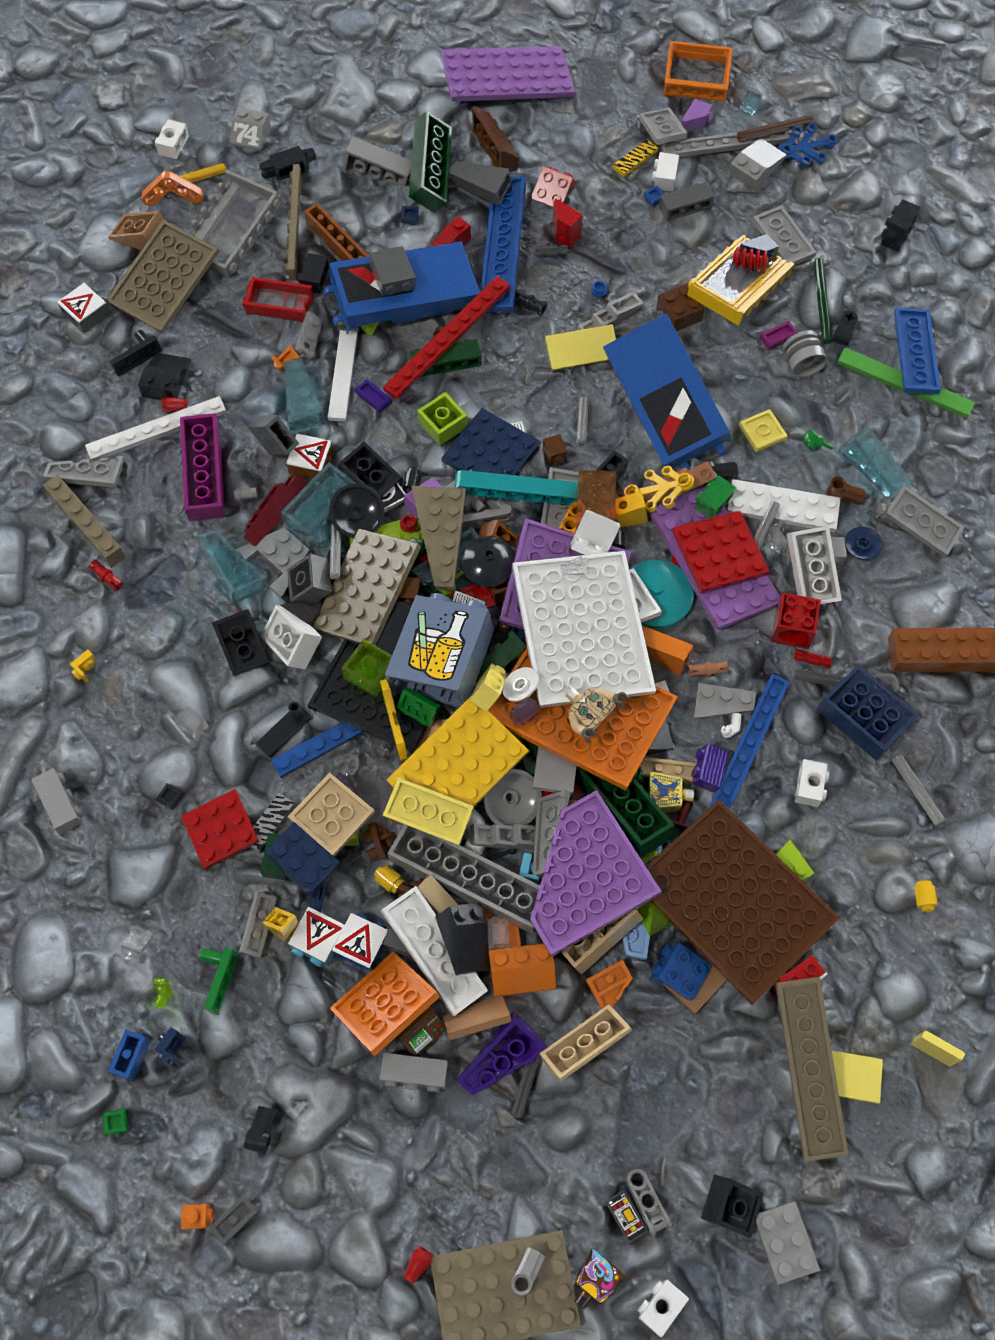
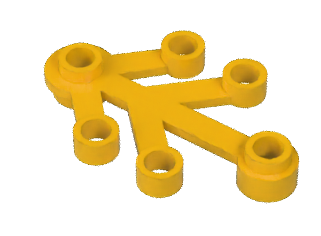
[624,466,695,513]

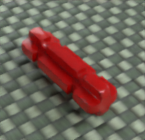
[794,649,832,668]

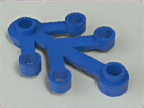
[778,123,837,167]

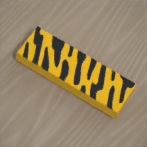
[612,139,658,177]

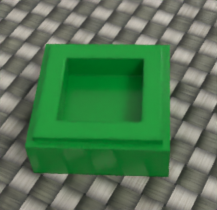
[103,1109,128,1136]

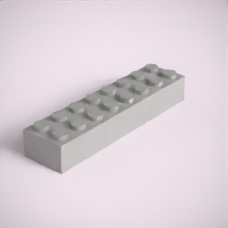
[387,824,540,934]

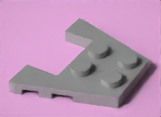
[232,528,310,599]

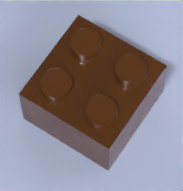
[656,283,705,332]

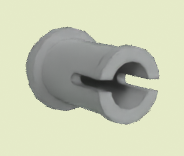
[234,487,257,502]

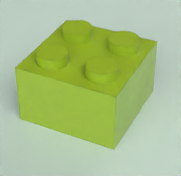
[417,392,468,446]

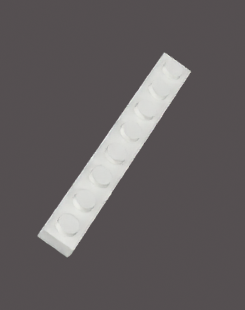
[85,396,227,461]

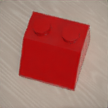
[553,198,583,250]

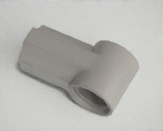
[511,1247,545,1297]

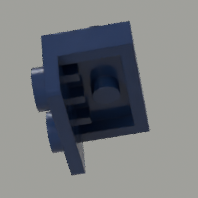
[155,1027,186,1067]

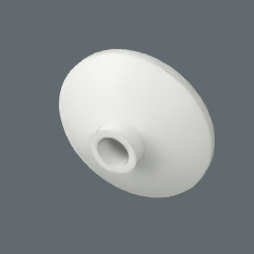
[502,667,539,702]

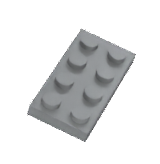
[753,205,817,265]
[884,485,964,557]

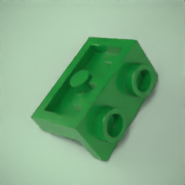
[396,687,440,727]

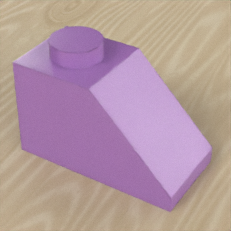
[681,99,713,132]

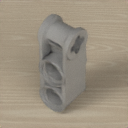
[626,1169,672,1237]

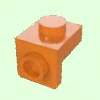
[271,345,302,374]

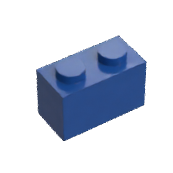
[108,1030,151,1082]

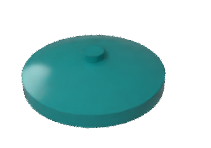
[629,559,694,630]

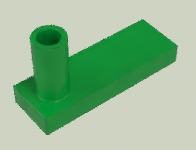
[199,947,239,1015]

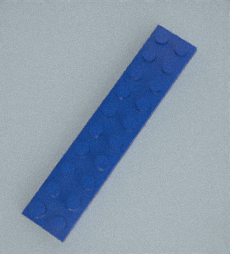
[481,176,526,313]

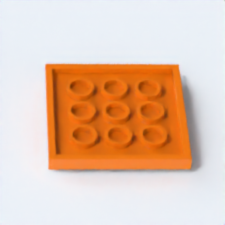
[330,952,440,1057]

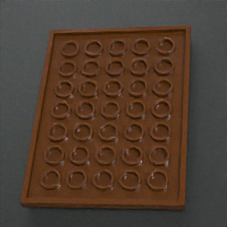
[646,800,840,1005]

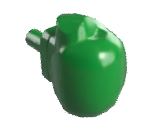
[803,430,834,450]

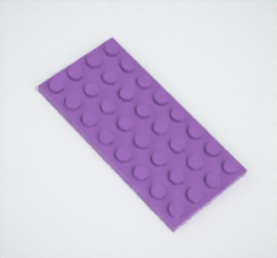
[440,46,575,101]
[647,487,781,630]

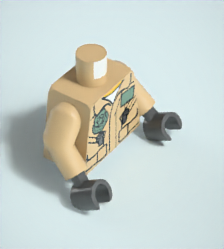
[565,688,629,744]

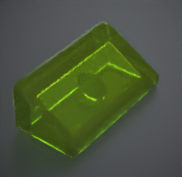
[636,901,669,936]

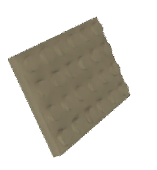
[106,220,219,334]
[313,529,421,648]
[431,1230,581,1340]

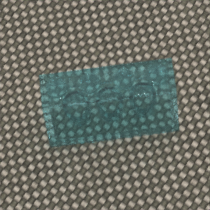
[281,462,357,536]

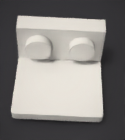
[571,510,620,555]

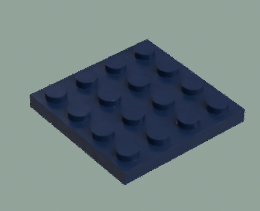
[442,408,541,476]

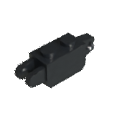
[259,146,317,180]

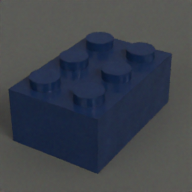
[265,822,340,898]

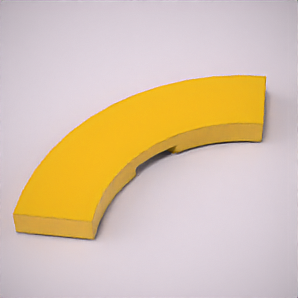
[380,679,408,760]

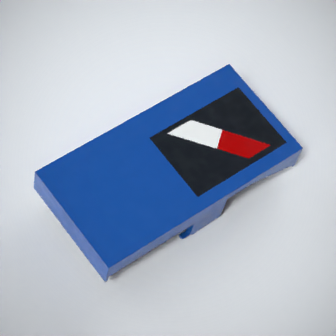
[323,242,480,335]
[603,313,732,469]

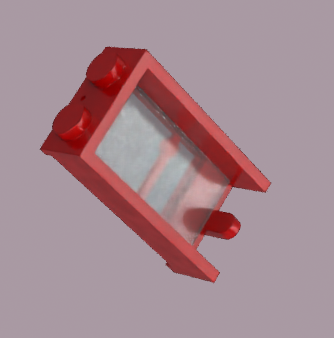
[242,277,314,323]

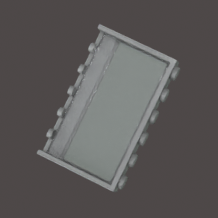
[191,170,281,278]

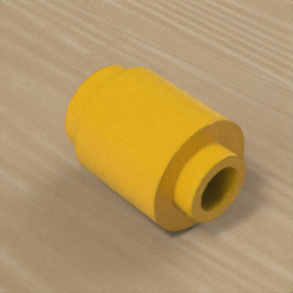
[374,865,405,894]
[914,880,938,912]

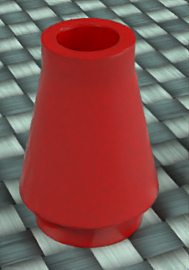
[161,396,187,414]
[404,1246,434,1284]

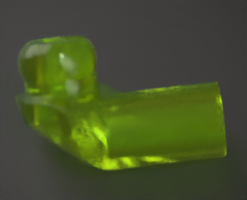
[153,977,171,1009]

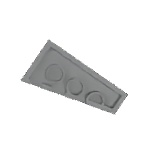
[43,456,125,488]

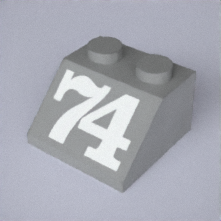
[230,107,271,151]

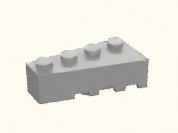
[342,136,412,187]

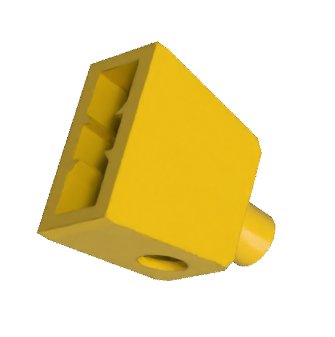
[604,491,648,527]

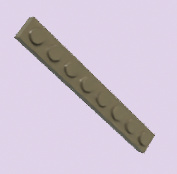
[285,164,302,280]

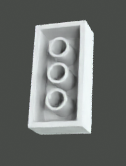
[787,526,842,604]

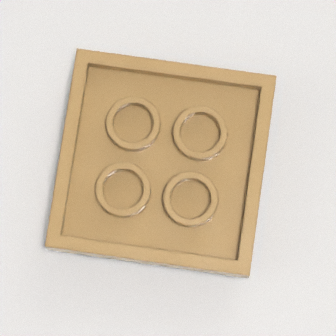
[288,773,375,857]

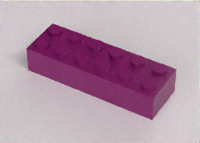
[180,413,225,521]

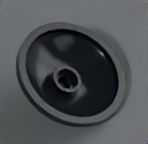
[329,484,385,538]
[460,537,515,588]

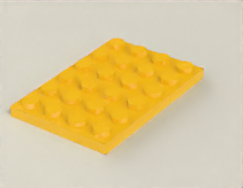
[387,695,529,807]

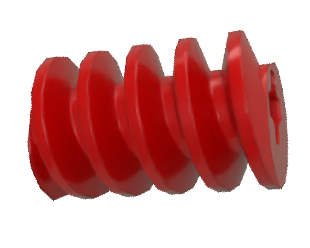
[731,246,768,274]

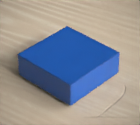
[643,186,664,207]

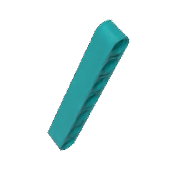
[454,470,580,506]

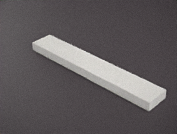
[328,330,358,422]

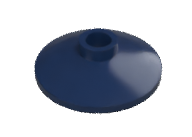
[845,527,882,560]

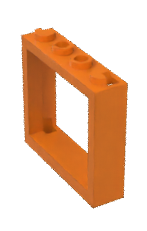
[663,41,732,102]

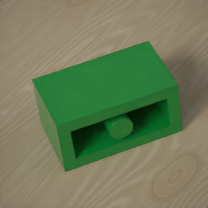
[694,475,737,518]

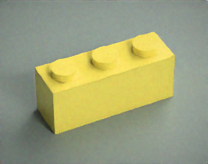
[470,664,507,712]

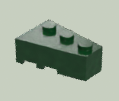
[476,631,527,683]

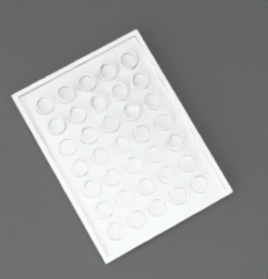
[512,551,656,708]

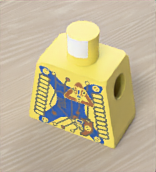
[648,772,694,813]

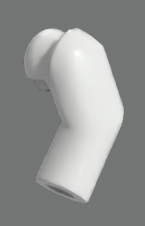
[721,713,742,738]

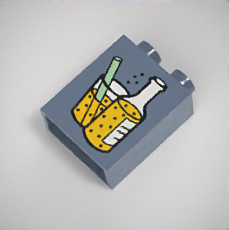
[385,593,495,707]

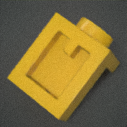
[70,649,97,683]

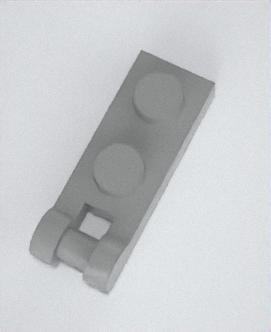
[295,311,323,359]
[462,504,511,531]

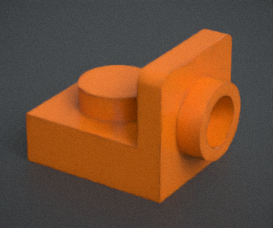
[181,1204,213,1230]

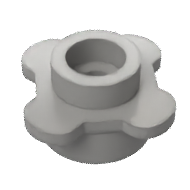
[875,501,891,519]

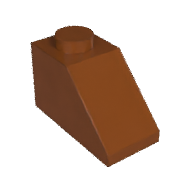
[477,520,519,554]

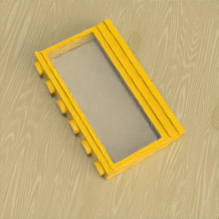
[687,235,794,326]

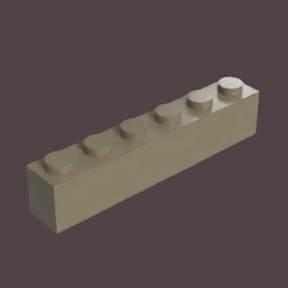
[43,475,126,568]

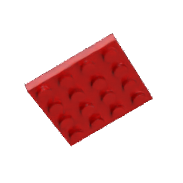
[672,510,770,593]

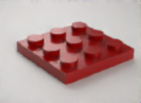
[181,789,260,870]

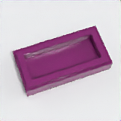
[760,321,798,350]

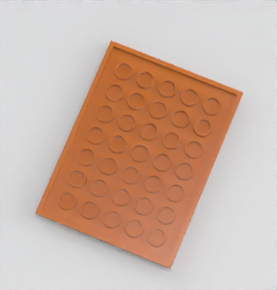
[488,648,678,791]

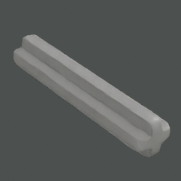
[576,397,589,444]
[754,501,780,549]

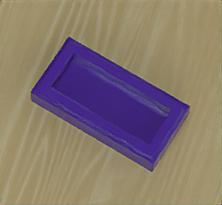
[354,379,392,413]

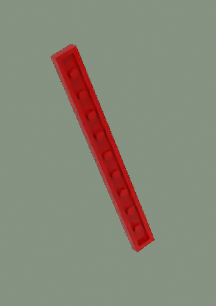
[383,276,510,400]

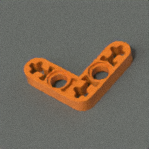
[142,171,203,206]

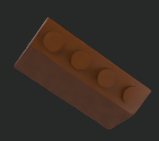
[472,106,520,172]

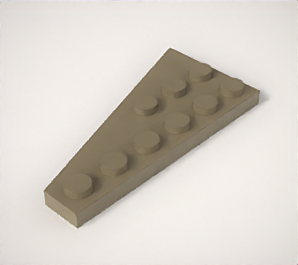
[411,486,466,590]

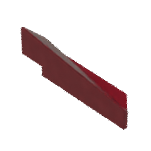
[243,473,312,546]

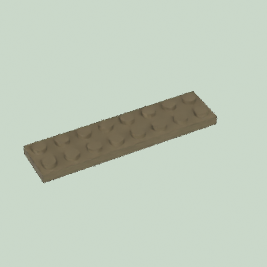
[776,977,848,1162]

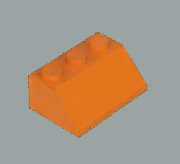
[489,944,556,997]

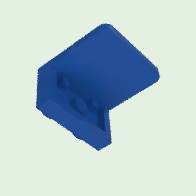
[649,943,711,1000]

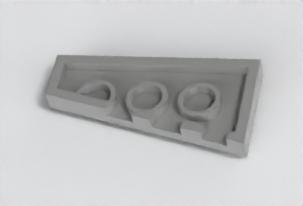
[541,467,585,529]
[532,790,571,877]

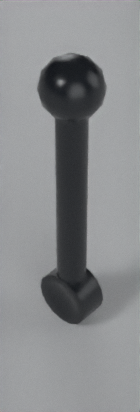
[486,849,516,861]

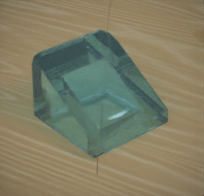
[740,90,762,115]

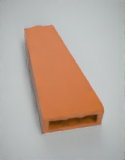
[642,626,693,676]

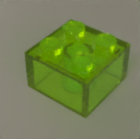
[342,639,392,697]

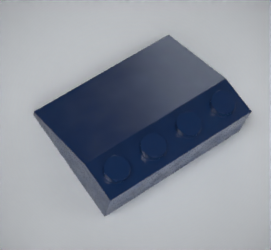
[816,664,919,761]

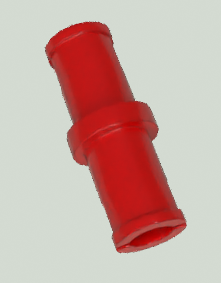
[88,559,124,591]

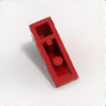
[430,216,471,247]

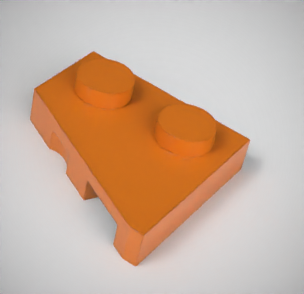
[585,960,633,1009]

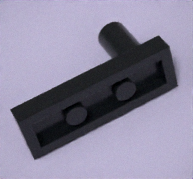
[109,330,162,377]
[255,702,312,758]

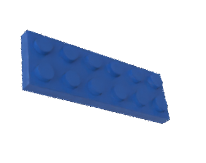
[894,308,941,394]

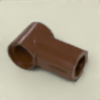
[826,476,865,505]

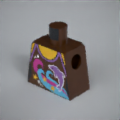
[574,1248,627,1310]

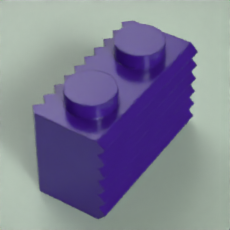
[691,744,728,792]

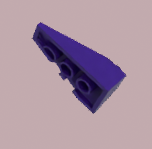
[457,1011,547,1095]

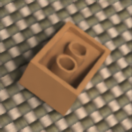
[108,211,166,250]

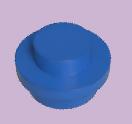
[591,281,608,297]

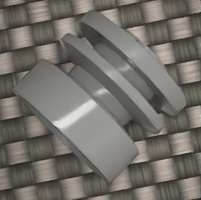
[783,331,828,377]

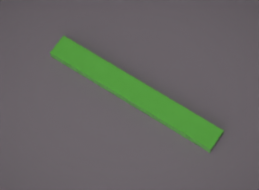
[837,348,975,418]

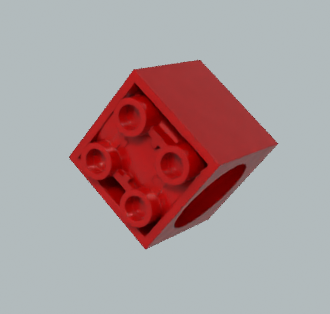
[771,592,821,649]

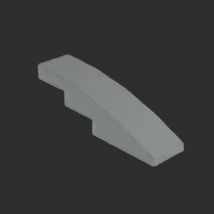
[577,292,644,330]
[470,824,536,849]

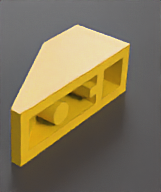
[262,907,299,941]

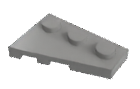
[693,683,756,721]

